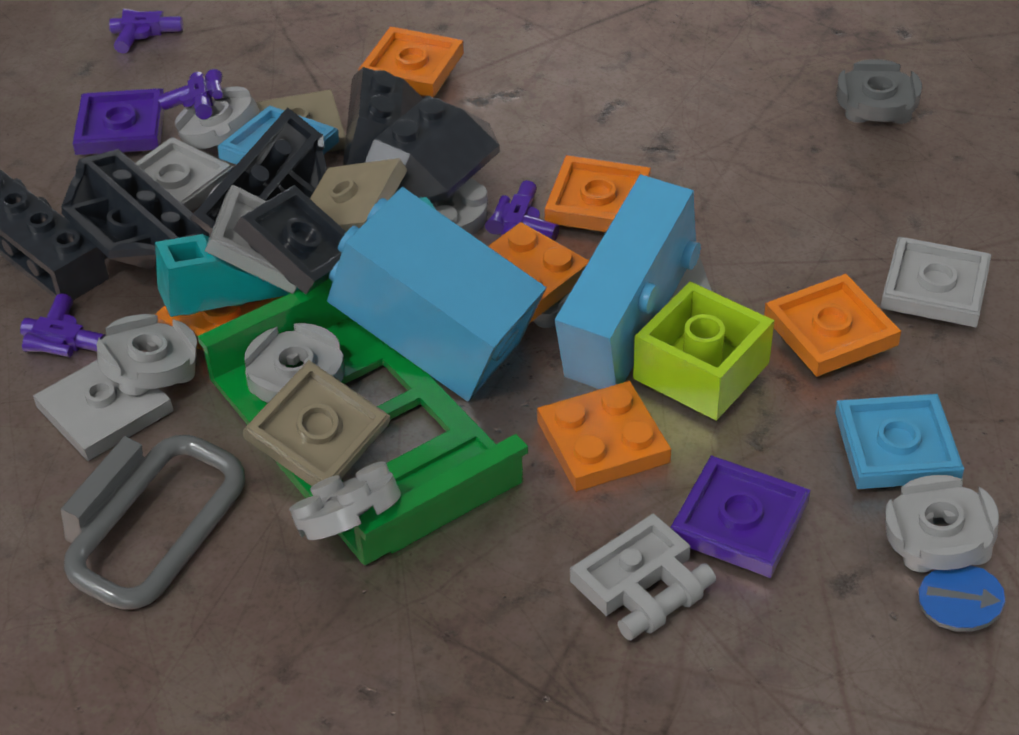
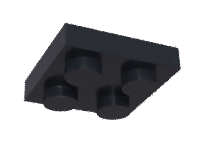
[233,185,346,295]

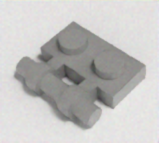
[570,513,716,640]

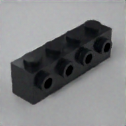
[0,169,109,300]

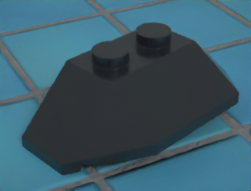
[343,67,424,166]
[365,95,500,204]
[190,107,327,235]
[61,149,210,269]

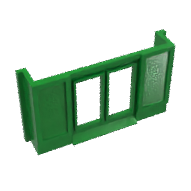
[198,279,528,566]

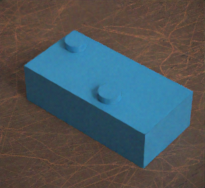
[555,174,701,389]

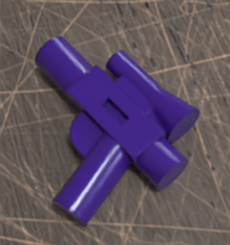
[109,9,183,54]
[159,69,223,119]
[485,180,559,241]
[20,294,106,357]

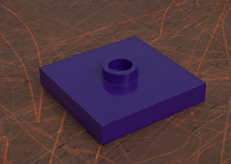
[72,88,165,155]
[670,455,811,578]

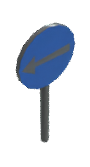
[919,565,1005,632]

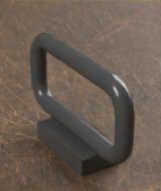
[61,435,245,610]

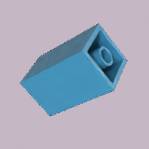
[327,187,547,402]

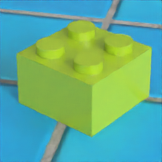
[633,281,775,421]

